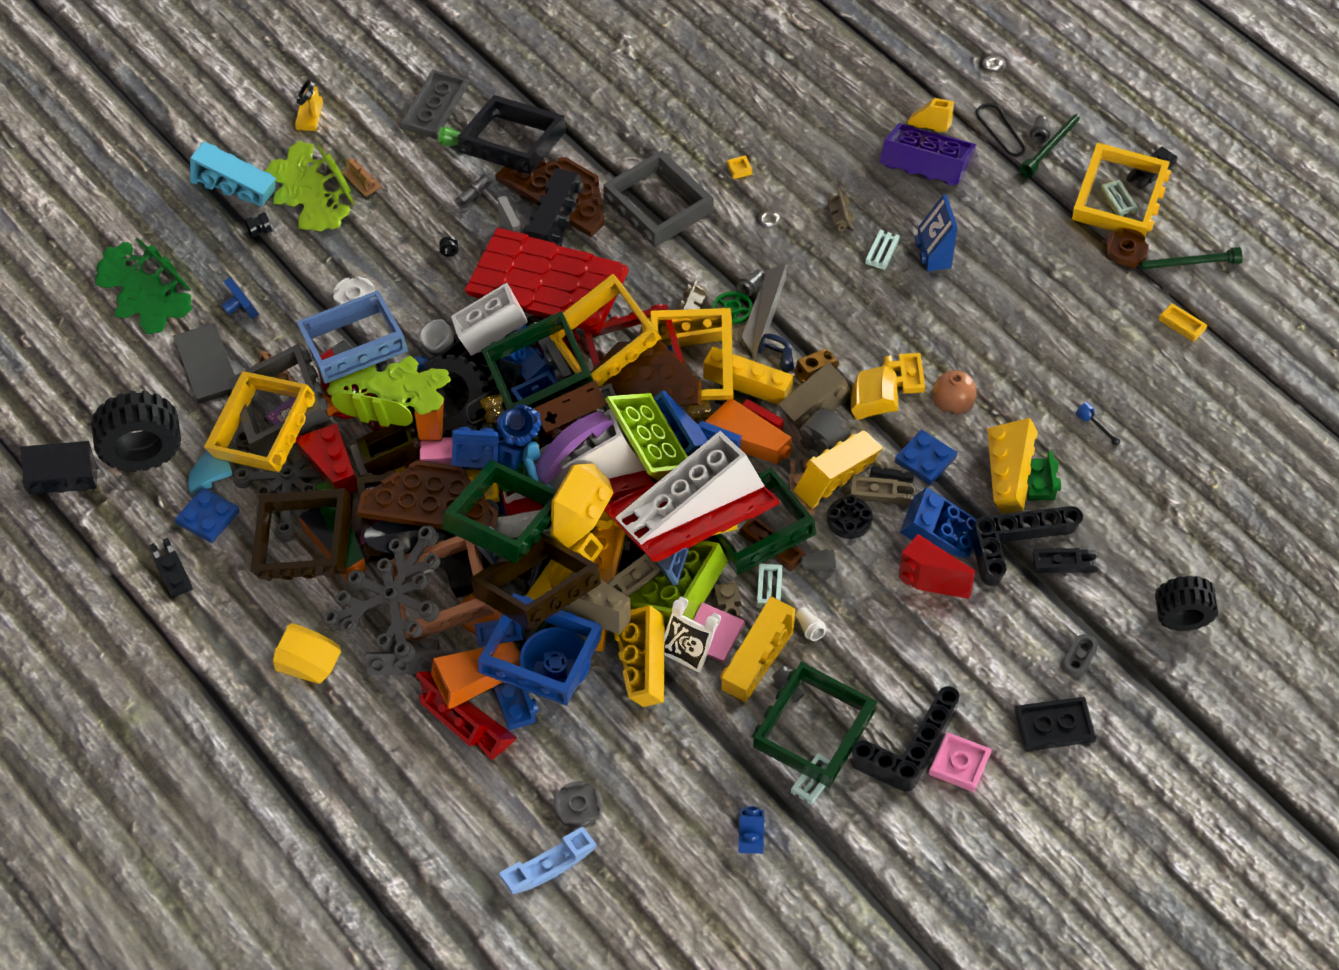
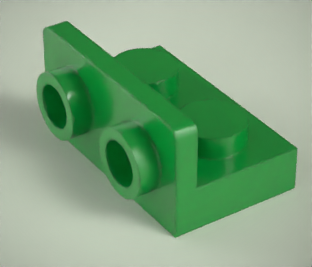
[1027,451,1061,501]

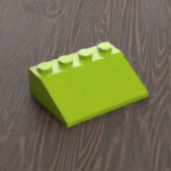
[605,393,688,481]
[629,541,728,627]

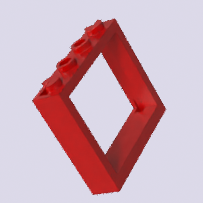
[584,304,685,367]

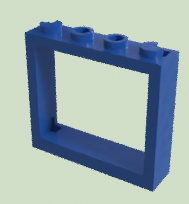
[478,593,602,706]

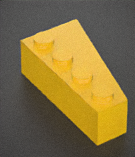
[987,418,1038,514]
[794,430,883,509]
[720,596,795,703]
[614,605,665,707]

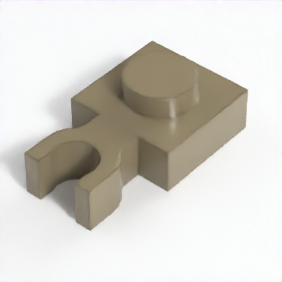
[714,582,741,618]

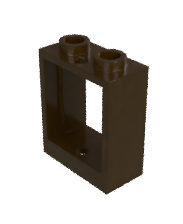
[356,423,422,475]

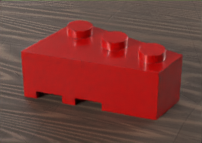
[295,423,357,493]

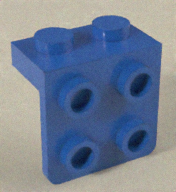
[451,427,499,470]

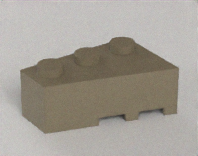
[778,362,851,430]
[561,572,631,634]

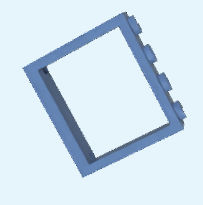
[297,290,408,384]

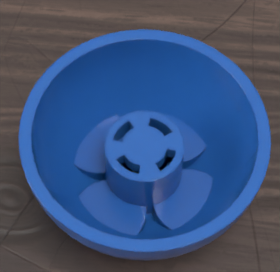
[520,627,591,688]

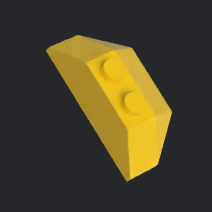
[550,463,613,548]

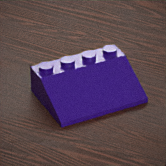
[879,123,976,185]

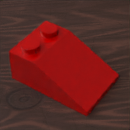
[898,534,975,599]

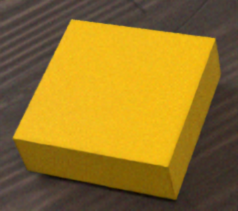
[726,155,752,179]

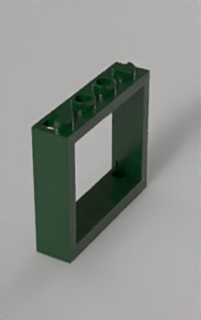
[481,311,594,410]
[442,460,557,564]
[709,467,816,575]
[752,662,877,788]

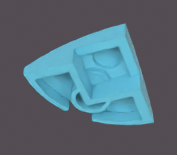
[188,451,233,494]

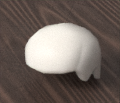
[420,319,454,354]

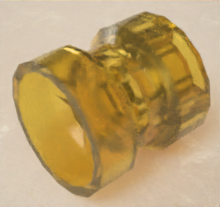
[480,394,506,423]
[685,400,712,422]

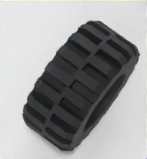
[407,355,495,437]
[91,391,181,472]

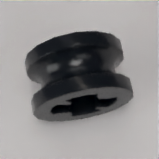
[439,236,458,257]

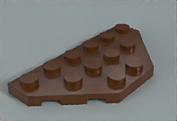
[495,157,604,237]
[591,340,702,406]
[357,460,498,531]

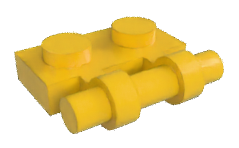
[882,353,926,394]

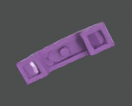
[535,411,613,485]

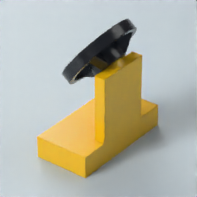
[295,78,323,131]

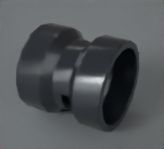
[245,212,272,239]

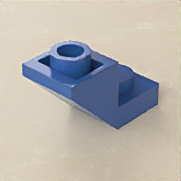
[738,806,764,854]

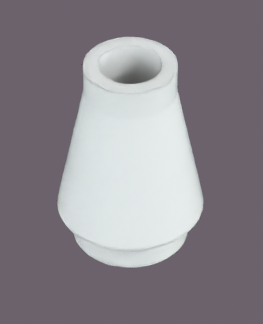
[795,607,826,641]

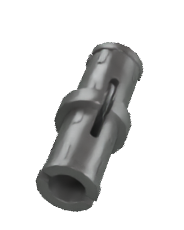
[456,174,492,208]

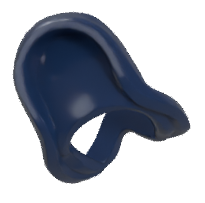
[758,334,794,373]

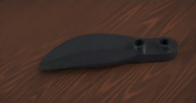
[364,499,499,555]

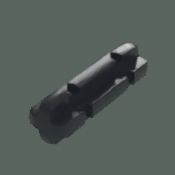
[870,466,914,484]

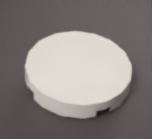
[333,276,376,306]

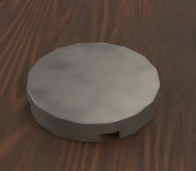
[554,781,603,828]

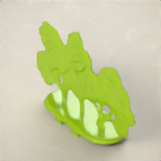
[265,141,355,231]
[327,355,451,427]

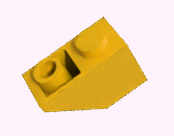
[907,98,954,132]

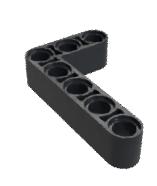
[971,506,1083,586]
[851,686,960,792]

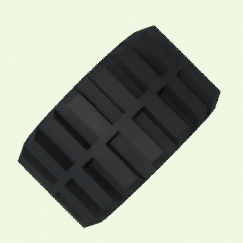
[1155,576,1218,631]

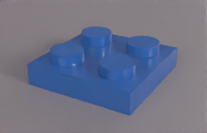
[894,429,958,485]
[175,487,240,543]

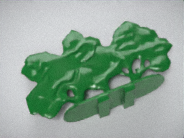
[95,237,192,334]

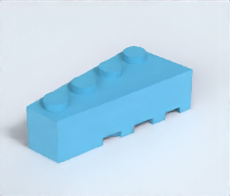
[190,141,276,207]

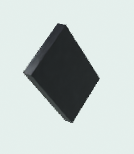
[1014,697,1097,751]

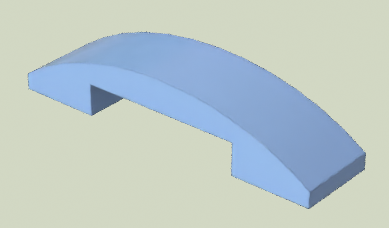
[499,827,597,894]

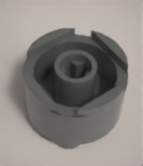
[799,408,851,456]

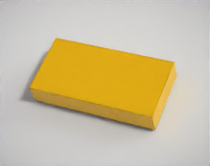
[1158,303,1207,342]

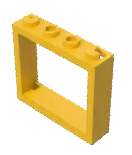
[1072,142,1171,237]
[549,274,661,387]
[648,308,733,401]
[204,371,315,473]

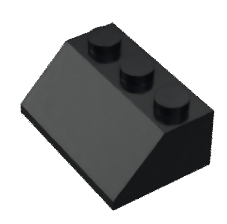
[20,441,98,495]

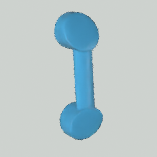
[522,441,552,488]

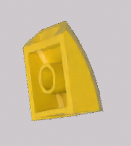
[851,366,899,420]
[273,623,341,684]

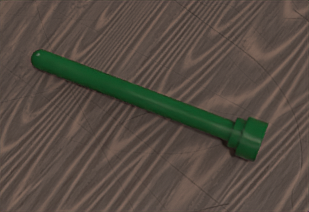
[1020,114,1080,178]
[1140,247,1243,269]

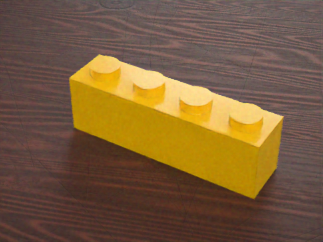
[640,318,722,348]
[703,346,793,405]

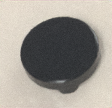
[827,494,873,539]

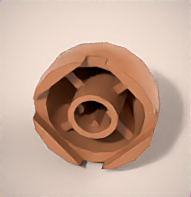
[933,370,976,414]

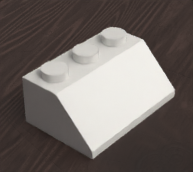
[451,283,528,356]

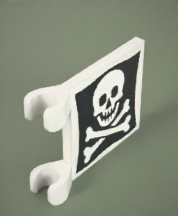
[664,597,721,673]

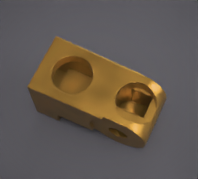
[794,349,839,384]

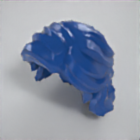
[497,404,542,446]

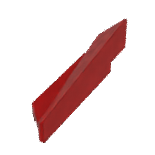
[416,671,517,760]

